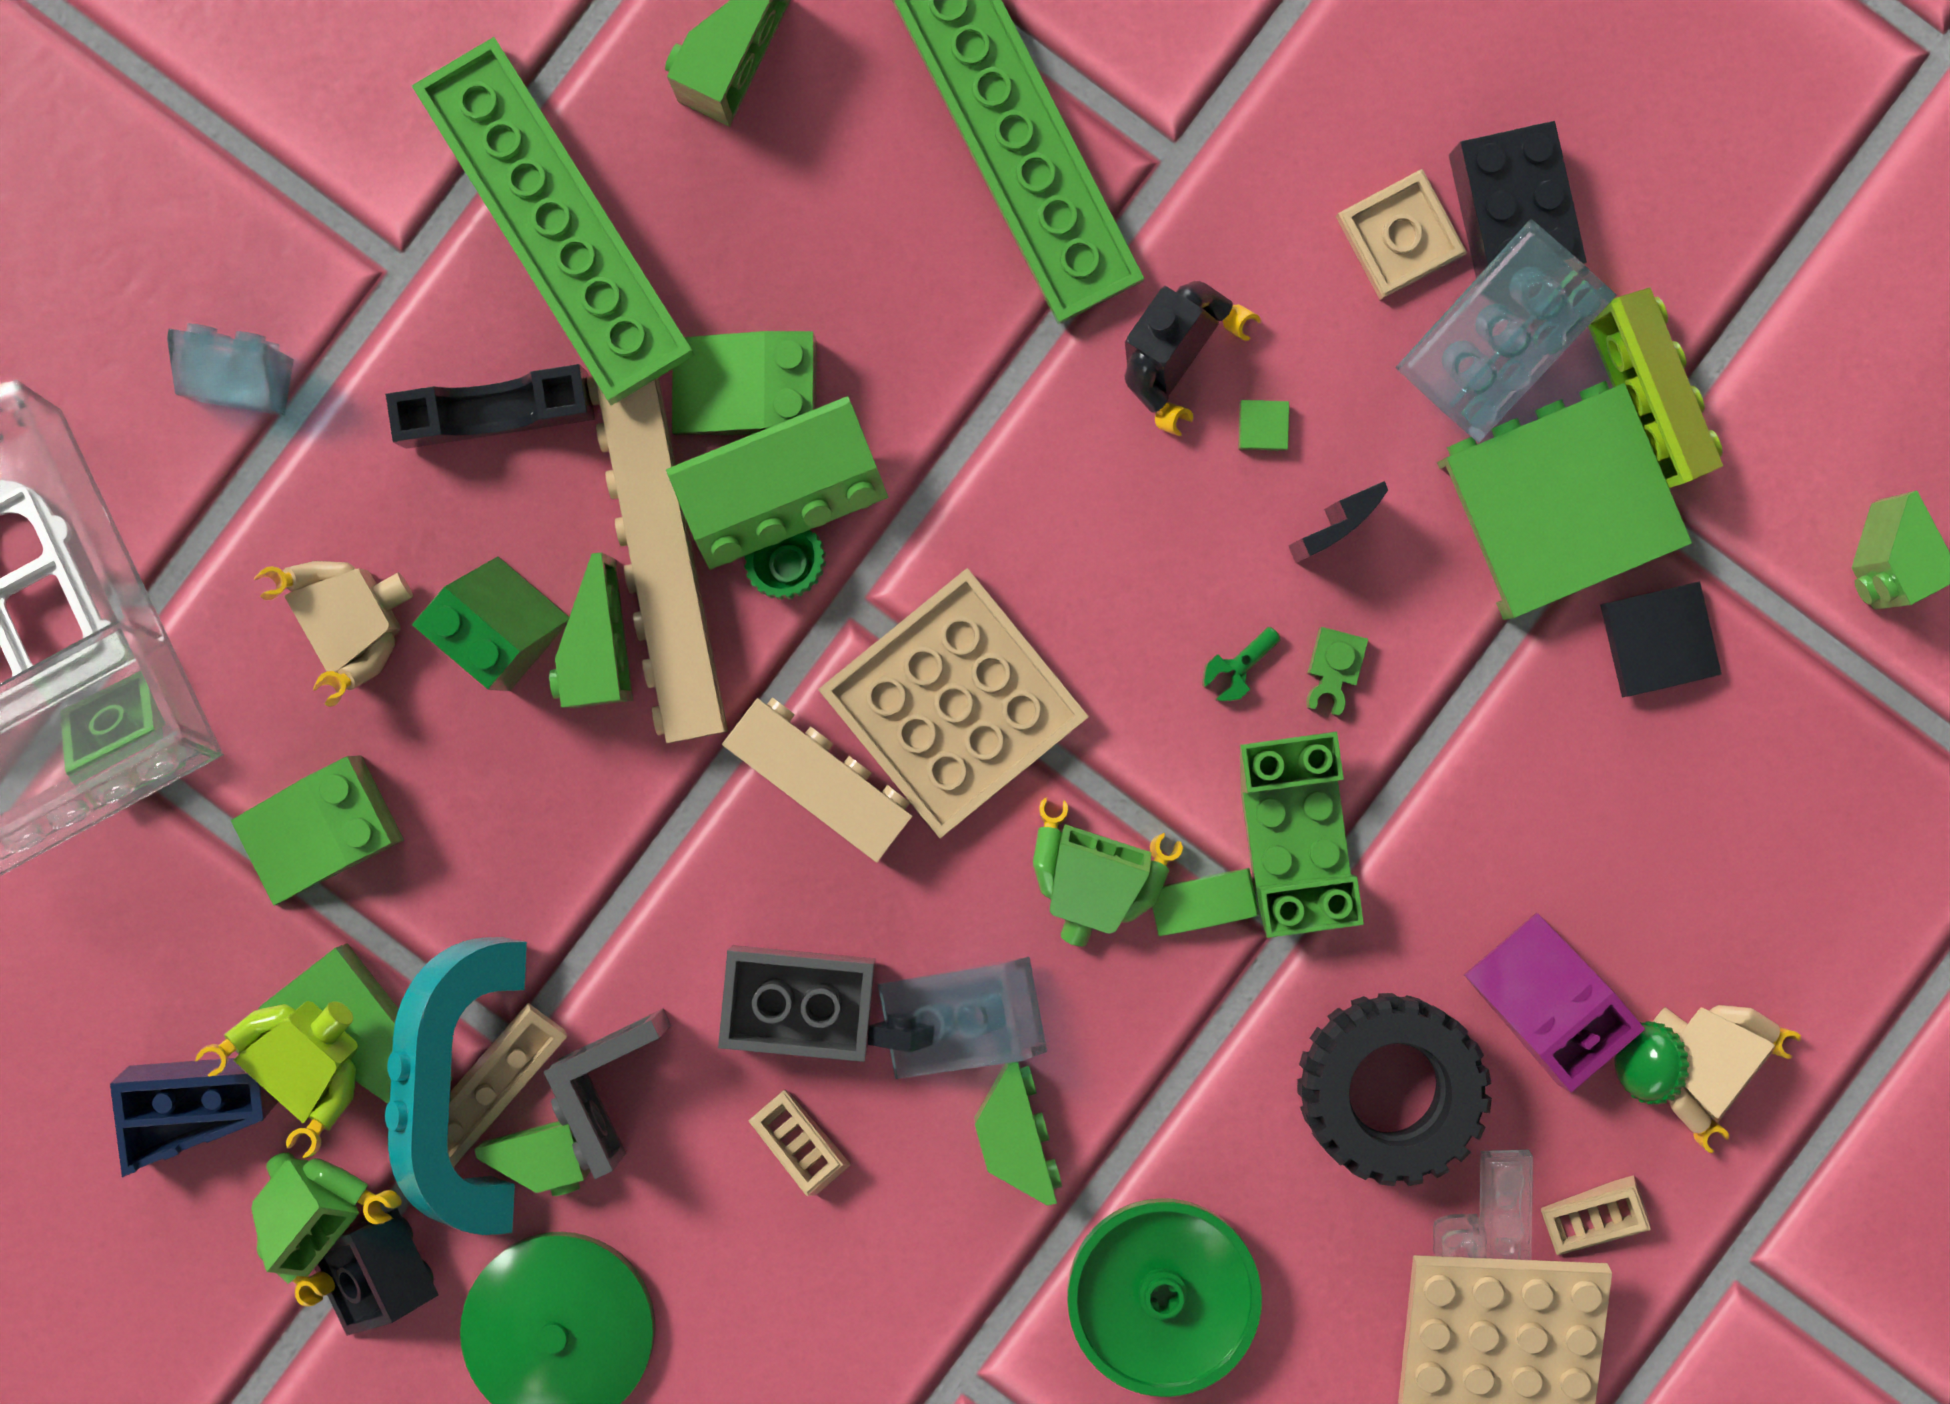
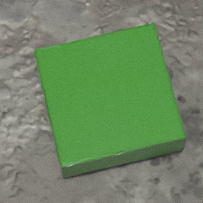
[1238,400,1289,451]

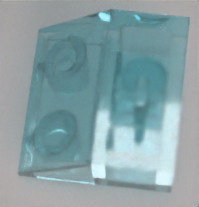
[167,323,294,416]

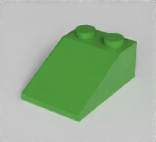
[665,0,791,127]
[672,331,817,435]
[549,552,634,708]
[230,755,404,906]

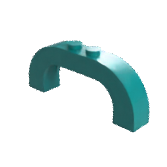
[385,937,527,1235]

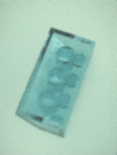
[1395,219,1617,443]

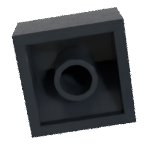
[315,1208,439,1336]

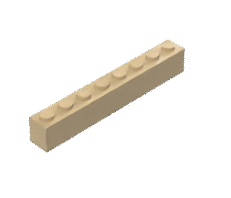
[587,376,728,743]

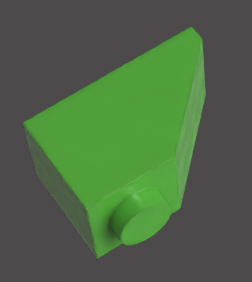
[474,1121,591,1196]

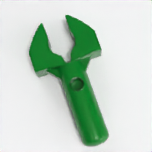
[1202,627,1281,701]

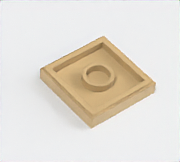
[1336,169,1467,300]

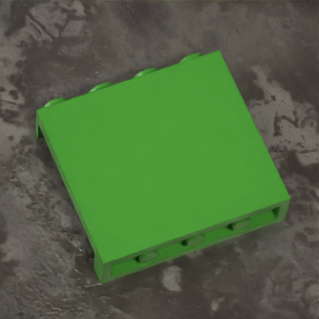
[1437,381,1692,620]

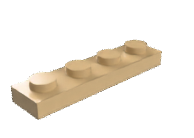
[448,1003,567,1167]

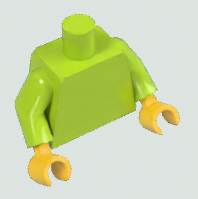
[195,1001,358,1158]

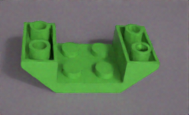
[1240,732,1364,938]

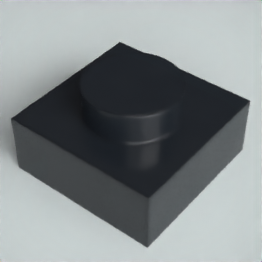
[867,1013,934,1053]

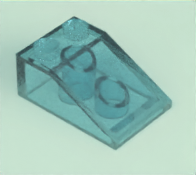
[878,957,1047,1079]

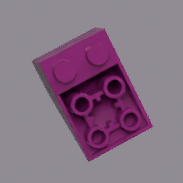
[1464,913,1645,1093]

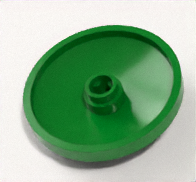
[1067,1198,1262,1397]
[460,1232,655,1404]

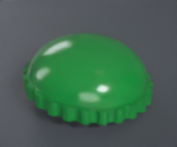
[744,529,826,600]
[1614,1021,1689,1105]

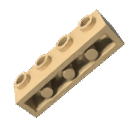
[722,697,912,863]

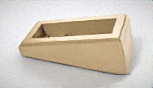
[749,1090,851,1196]
[1541,1175,1651,1255]

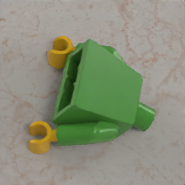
[1033,797,1183,946]
[251,1153,402,1307]

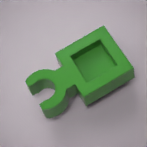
[1306,627,1368,716]

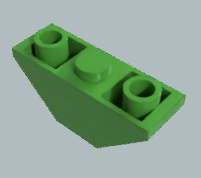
[974,1056,1063,1206]

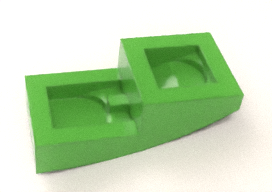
[1152,868,1260,936]

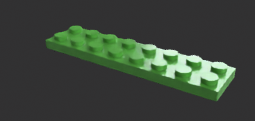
[892,0,1144,325]
[412,37,694,406]

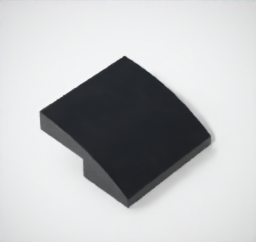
[1289,481,1388,563]
[1600,581,1722,698]

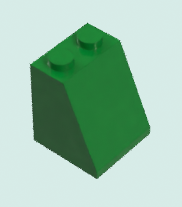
[412,556,569,691]

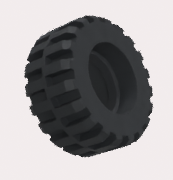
[1297,993,1492,1186]

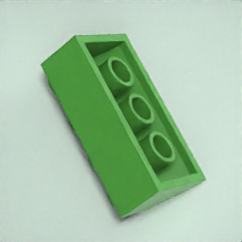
[666,396,889,570]

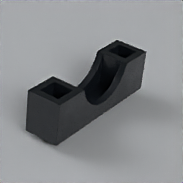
[385,364,595,449]

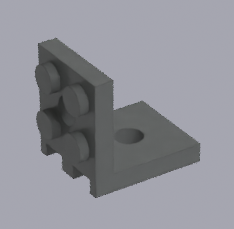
[544,1009,671,1179]

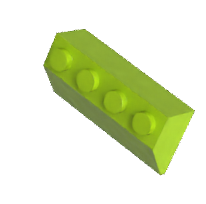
[1584,287,1723,488]

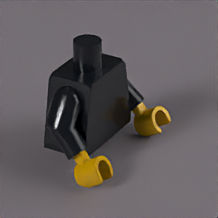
[1124,281,1261,436]

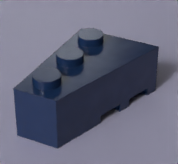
[110,1058,279,1177]

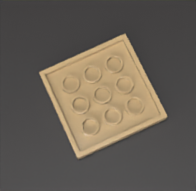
[818,568,1089,838]
[1398,1255,1612,1404]

